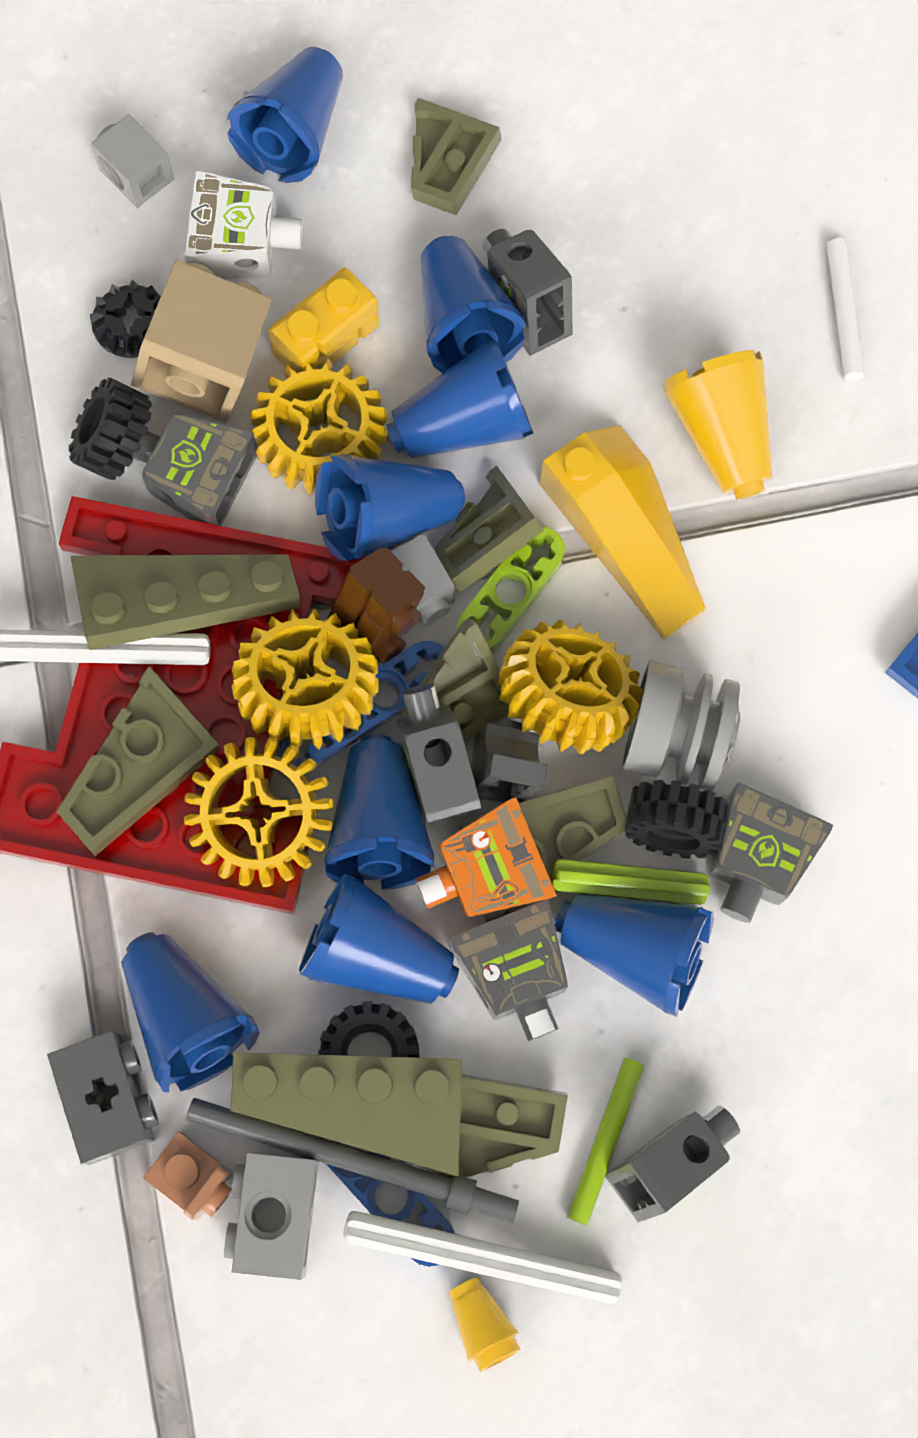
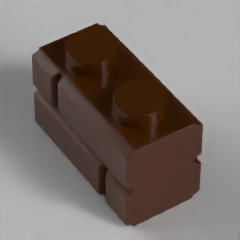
[327,547,425,664]

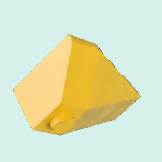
[539,425,706,640]

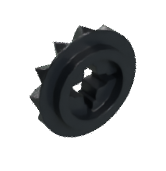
[89,280,161,358]

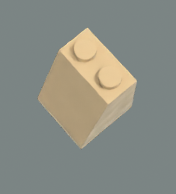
[130,260,272,423]

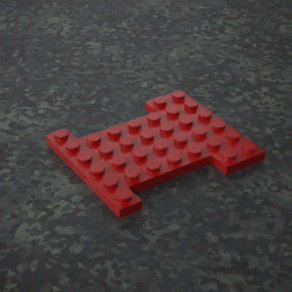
[0,496,368,915]

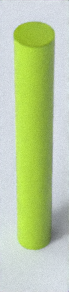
[566,1057,645,1226]

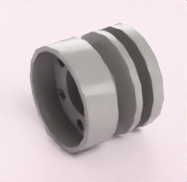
[622,660,740,791]

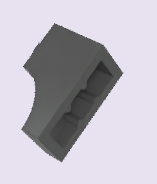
[471,719,547,803]

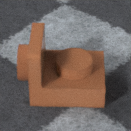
[143,1131,233,1220]

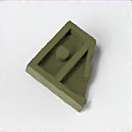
[411,98,502,215]
[434,466,544,593]
[400,618,509,747]
[440,1074,568,1179]

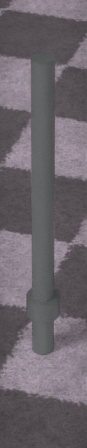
[186,1097,519,1223]

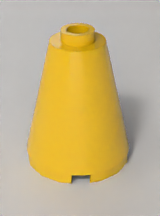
[662,350,772,500]

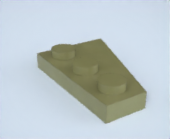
[56,667,221,856]
[457,776,626,922]

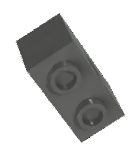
[47,1030,159,1165]

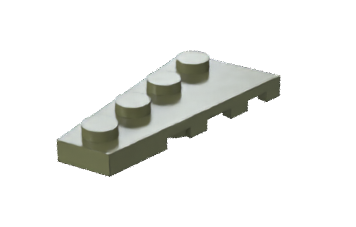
[70,554,301,650]
[231,1053,462,1177]

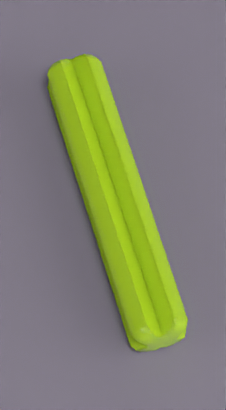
[550,859,710,905]

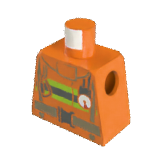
[415,797,557,917]

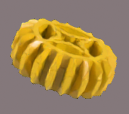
[250,358,388,496]
[232,608,379,750]
[497,619,643,755]
[184,737,334,887]

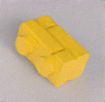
[268,267,379,373]

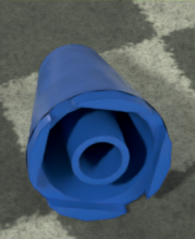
[227,47,343,183]
[420,236,526,374]
[386,339,534,458]
[315,454,465,561]
[324,734,434,890]
[299,874,459,1004]
[555,893,714,1016]
[121,932,260,1093]

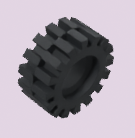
[68,377,152,480]
[624,780,729,859]
[318,1001,420,1058]

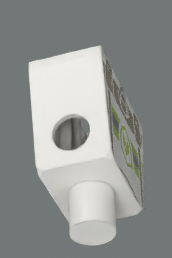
[185,171,304,279]

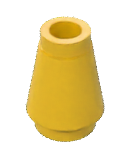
[448,1277,521,1372]

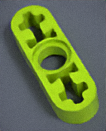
[457,526,565,654]

